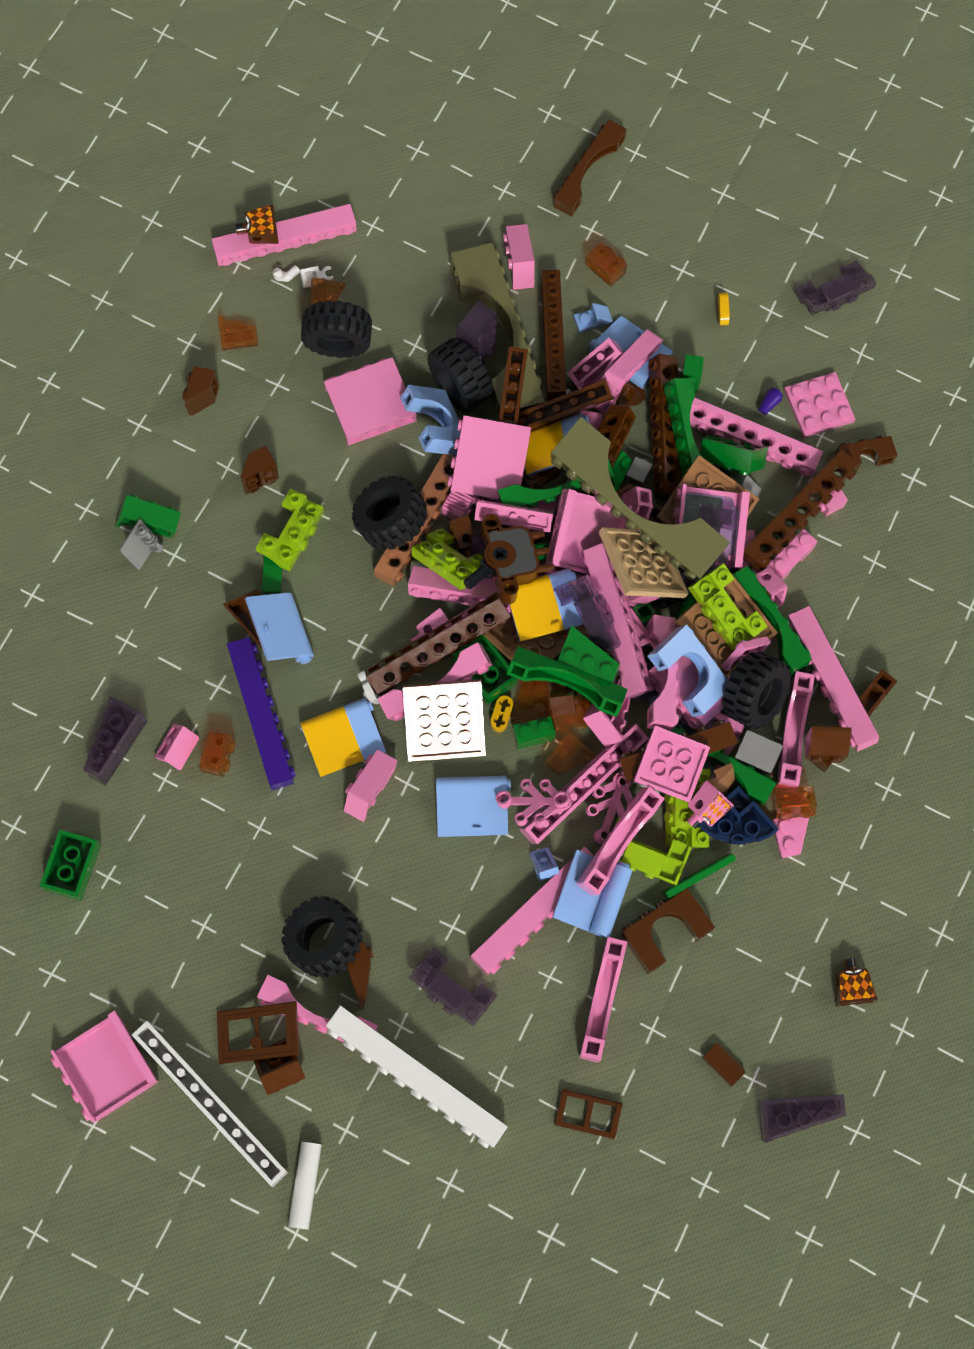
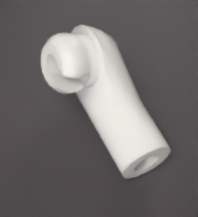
[273,265,300,282]

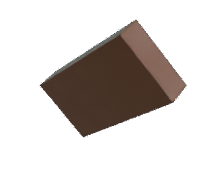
[702,1043,746,1087]

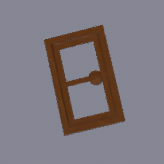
[217,1001,300,1064]

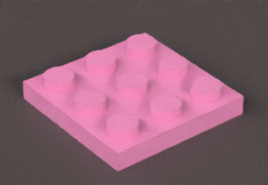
[784,372,856,438]
[633,726,710,803]

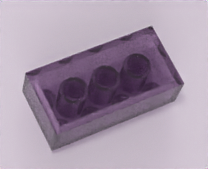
[456,301,497,364]

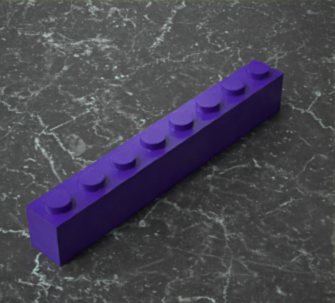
[227,637,296,791]

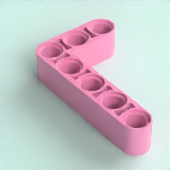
[593,329,663,415]

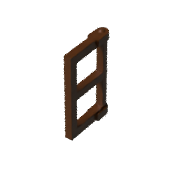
[555,1089,623,1139]

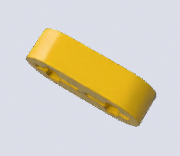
[717,293,730,325]
[491,696,513,732]

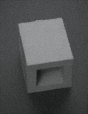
[625,457,653,488]

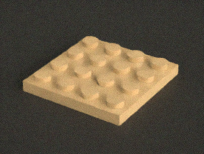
[599,527,689,598]

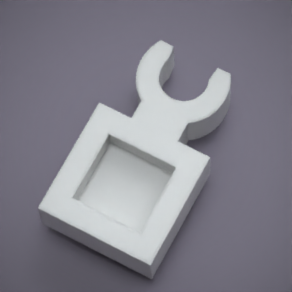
[300,266,334,288]
[357,671,381,705]

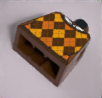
[236,204,279,244]
[448,514,478,558]
[836,958,878,1007]

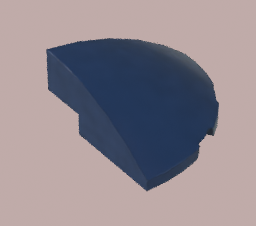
[698,786,779,845]

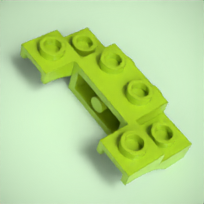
[256,488,324,572]
[412,529,484,590]
[688,563,768,651]
[664,769,711,848]
[615,817,692,885]

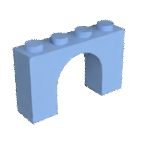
[400,385,461,456]
[648,625,728,717]

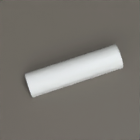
[288,1142,322,1230]

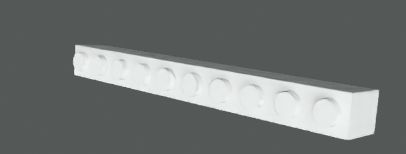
[325,1006,507,1149]
[132,1021,288,1187]

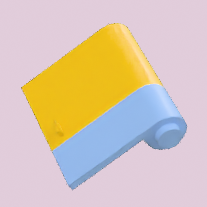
[525,413,590,476]
[506,569,586,642]
[299,698,386,777]

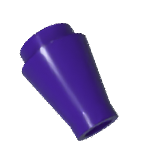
[758,387,783,415]

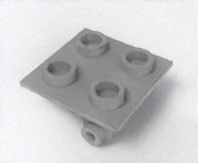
[119,519,163,570]

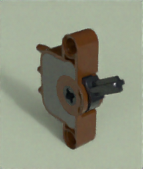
[463,514,555,604]

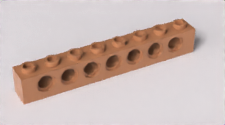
[374,454,457,586]

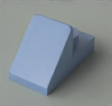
[573,303,613,333]
[529,847,559,881]

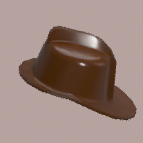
[615,380,645,406]

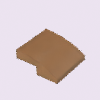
[699,763,735,796]

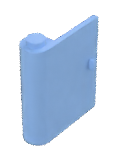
[588,316,673,389]
[245,593,314,664]
[436,775,511,837]
[552,850,632,938]

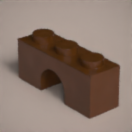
[835,435,897,470]
[550,682,580,716]

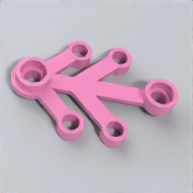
[586,772,633,844]
[495,779,572,826]

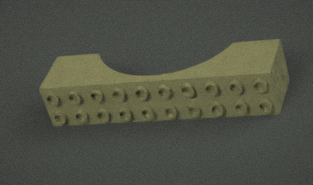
[451,242,547,420]
[550,417,730,581]

